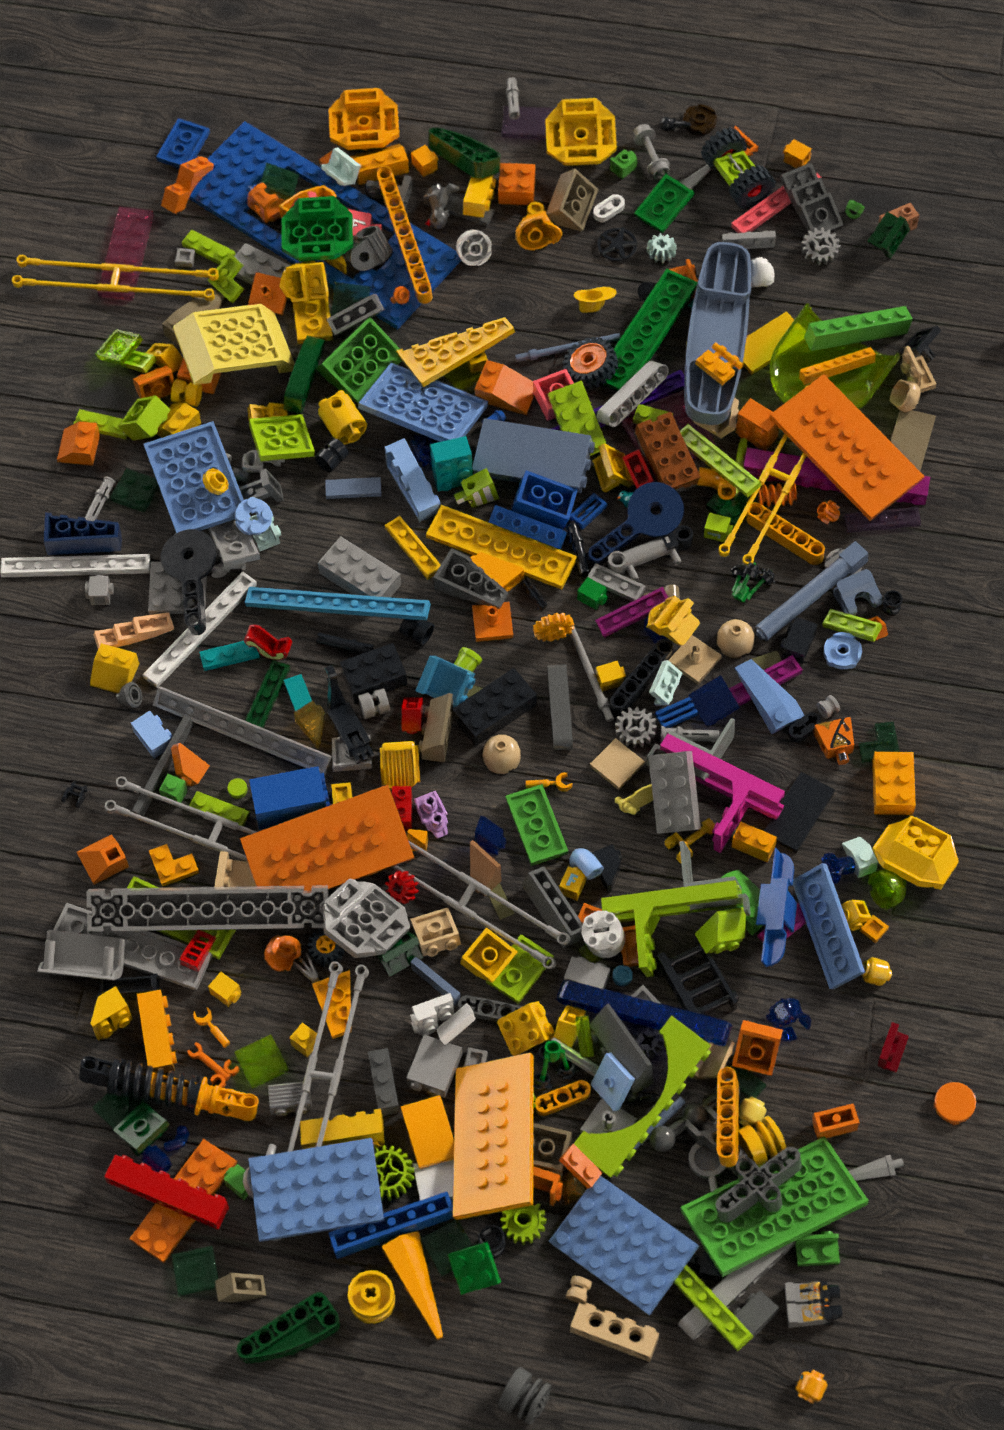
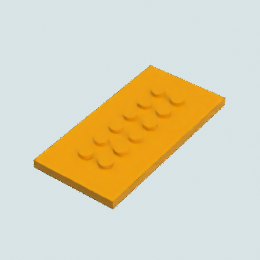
[453,1053,534,1220]

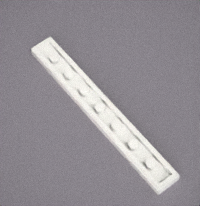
[0,554,151,577]
[143,571,257,688]

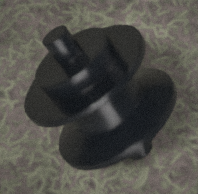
[637,282,655,300]

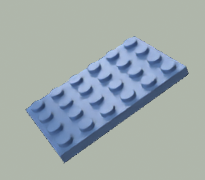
[358,363,488,442]
[144,421,244,533]
[248,1138,384,1242]
[549,1175,699,1315]

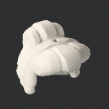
[751,257,774,288]

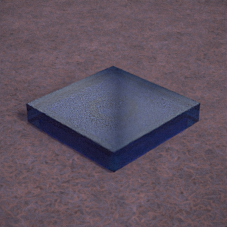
[689,675,740,727]

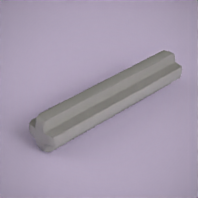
[551,1038,599,1076]

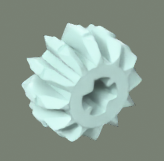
[647,233,677,264]

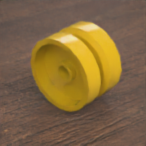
[348,1270,396,1324]

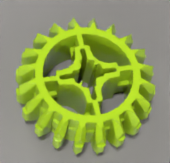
[374,1145,415,1201]

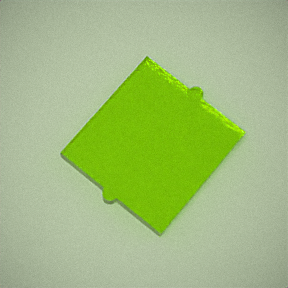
[445,362,481,394]

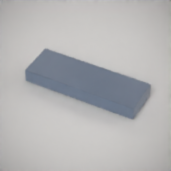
[325,477,381,499]
[411,957,460,1006]

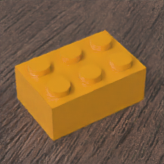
[872,752,916,815]

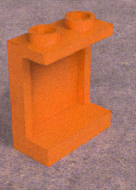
[533,1166,563,1206]

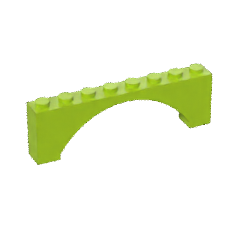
[574,1015,711,1178]

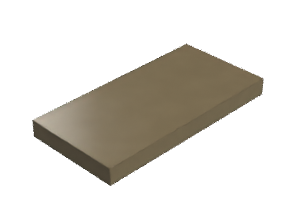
[890,410,936,472]

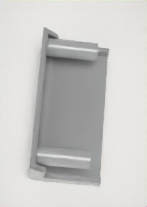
[37,930,125,980]

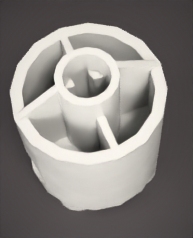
[582,911,625,958]

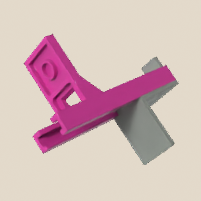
[647,718,785,853]

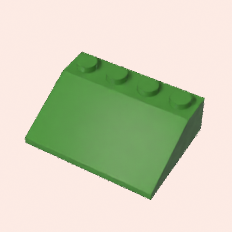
[316,317,402,404]

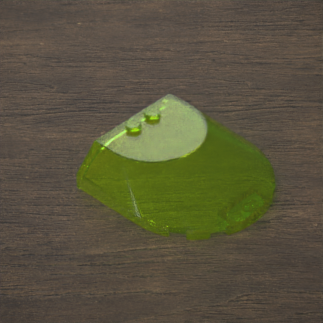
[770,303,900,410]

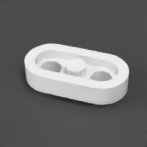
[594,194,625,222]

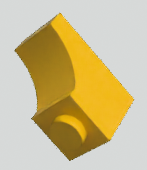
[145,343,184,372]

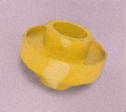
[202,468,228,495]

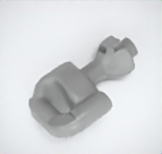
[242,450,285,473]

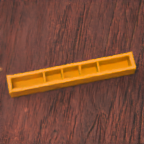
[799,347,876,385]

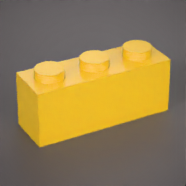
[463,175,497,218]

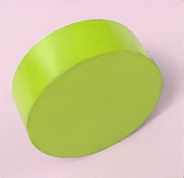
[228,778,248,799]

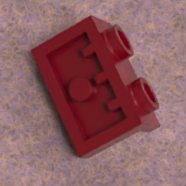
[877,1022,909,1073]

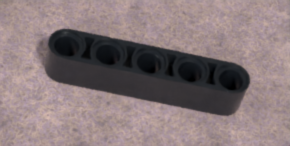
[610,639,673,716]

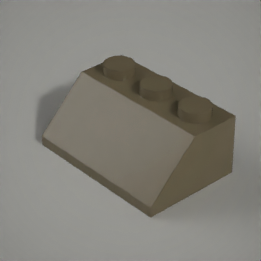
[546,169,599,231]
[418,693,454,762]

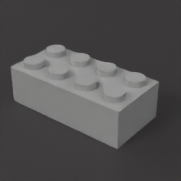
[318,536,401,598]
[648,751,701,834]

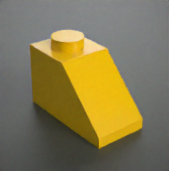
[554,1005,586,1048]

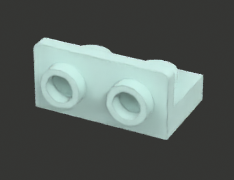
[321,148,361,186]
[249,514,281,551]
[649,660,682,706]

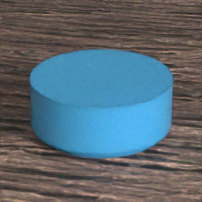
[612,965,632,986]

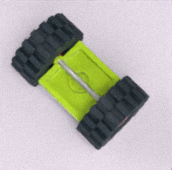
[701,127,775,209]

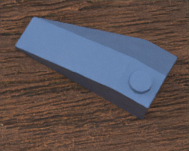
[734,659,805,734]

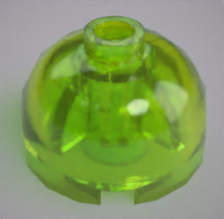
[868,869,906,909]

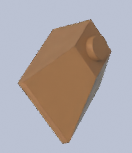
[470,840,501,896]

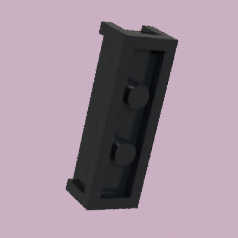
[97,973,160,1001]

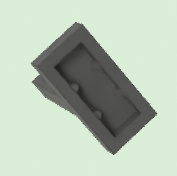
[366,175,412,209]
[239,469,284,502]

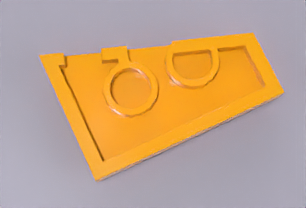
[312,970,351,1039]

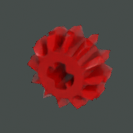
[385,871,419,904]

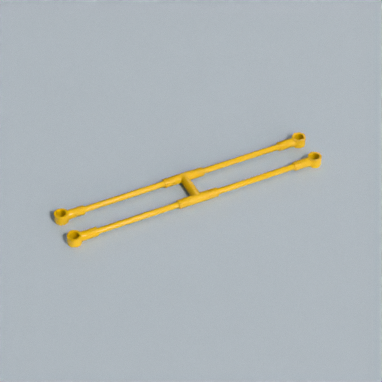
[12,255,219,301]
[718,386,807,565]

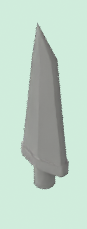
[680,164,711,189]
[849,1155,904,1181]

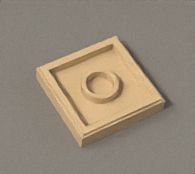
[590,738,645,790]

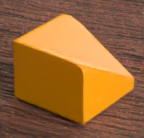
[407,829,428,851]

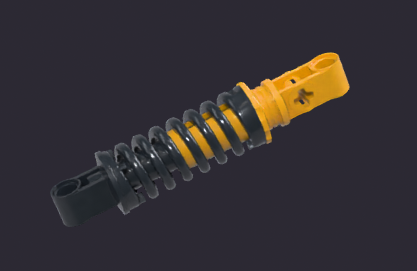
[79,1056,259,1121]

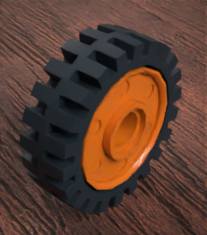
[563,337,618,389]

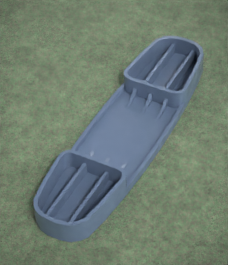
[684,242,751,425]

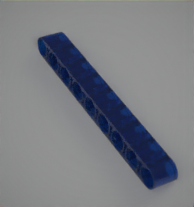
[556,980,732,1046]

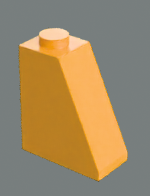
[470,552,524,592]

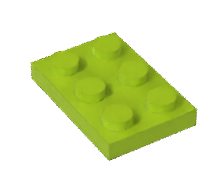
[486,934,553,1004]

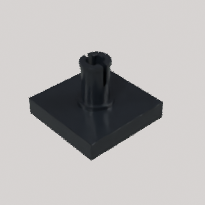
[896,325,941,363]

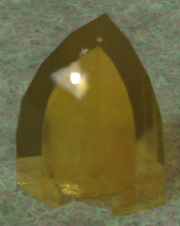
[561,1170,585,1205]

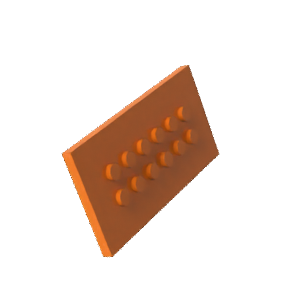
[769,374,925,521]
[240,785,415,891]

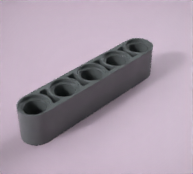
[547,664,573,751]

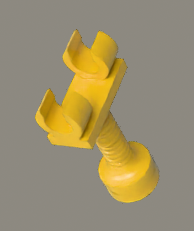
[664,818,715,864]

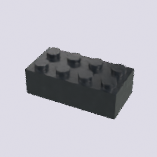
[452,668,537,746]

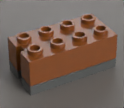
[634,411,700,493]

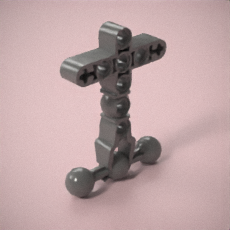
[649,1079,802,1222]

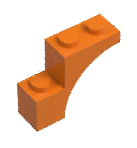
[161,156,214,214]

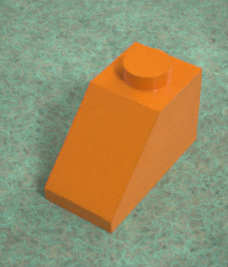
[171,743,210,786]

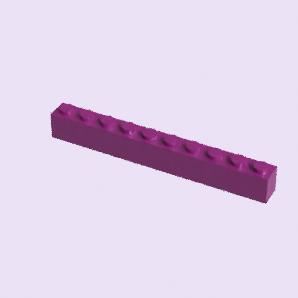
[744,448,930,505]

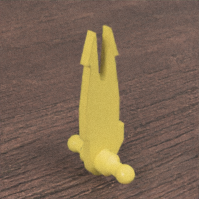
[615,784,653,815]

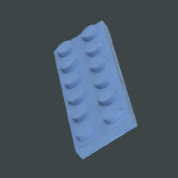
[793,863,865,989]

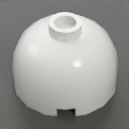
[456,229,492,266]

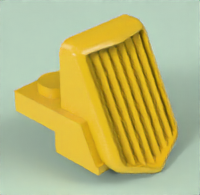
[279,261,329,302]
[646,596,700,646]
[380,741,420,789]

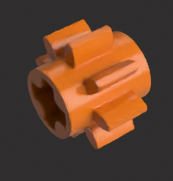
[817,500,840,524]

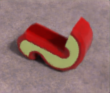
[244,625,293,660]

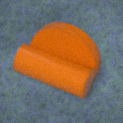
[390,286,410,304]

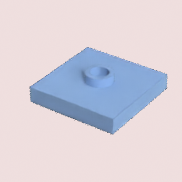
[590,1053,635,1111]

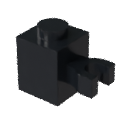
[686,1249,721,1282]

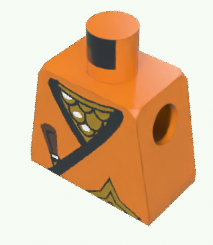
[814,717,854,765]

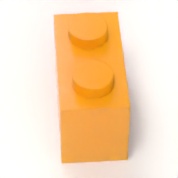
[732,822,777,863]

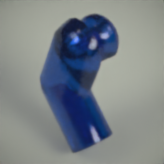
[164,1126,189,1153]

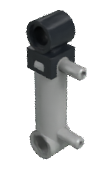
[608,525,693,581]

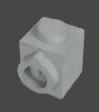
[85,575,114,605]

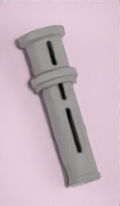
[660,726,719,743]

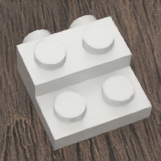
[410,993,454,1035]

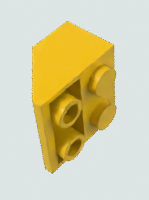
[91,986,133,1041]

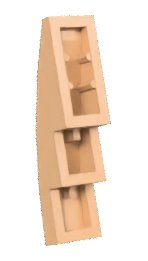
[94,612,174,649]

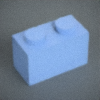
[131,711,172,759]

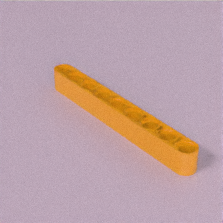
[377,166,433,304]

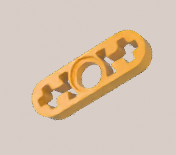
[535,1080,591,1116]

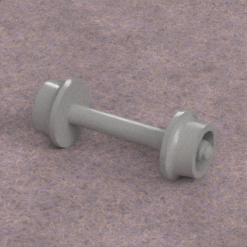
[633,124,670,179]

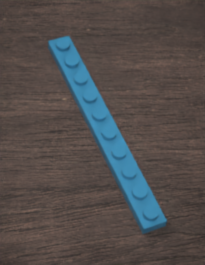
[245,587,431,621]

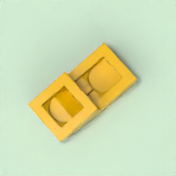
[247,402,288,419]

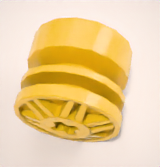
[738,1116,786,1168]

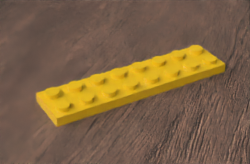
[426,505,577,590]

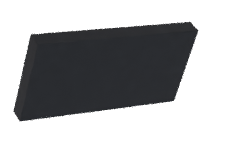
[764,772,835,853]

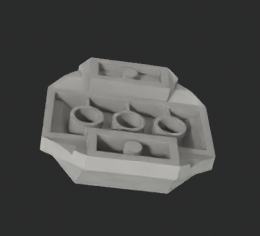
[323,879,410,958]

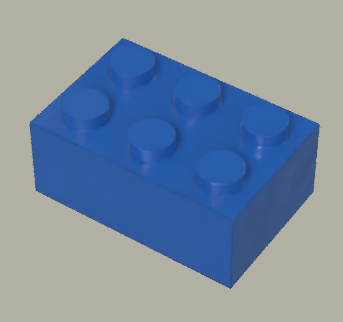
[511,470,578,530]

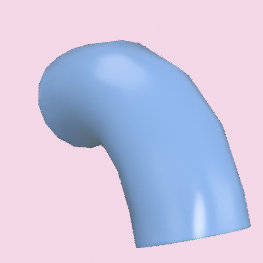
[570,848,604,880]

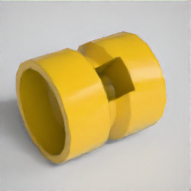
[171,379,202,407]

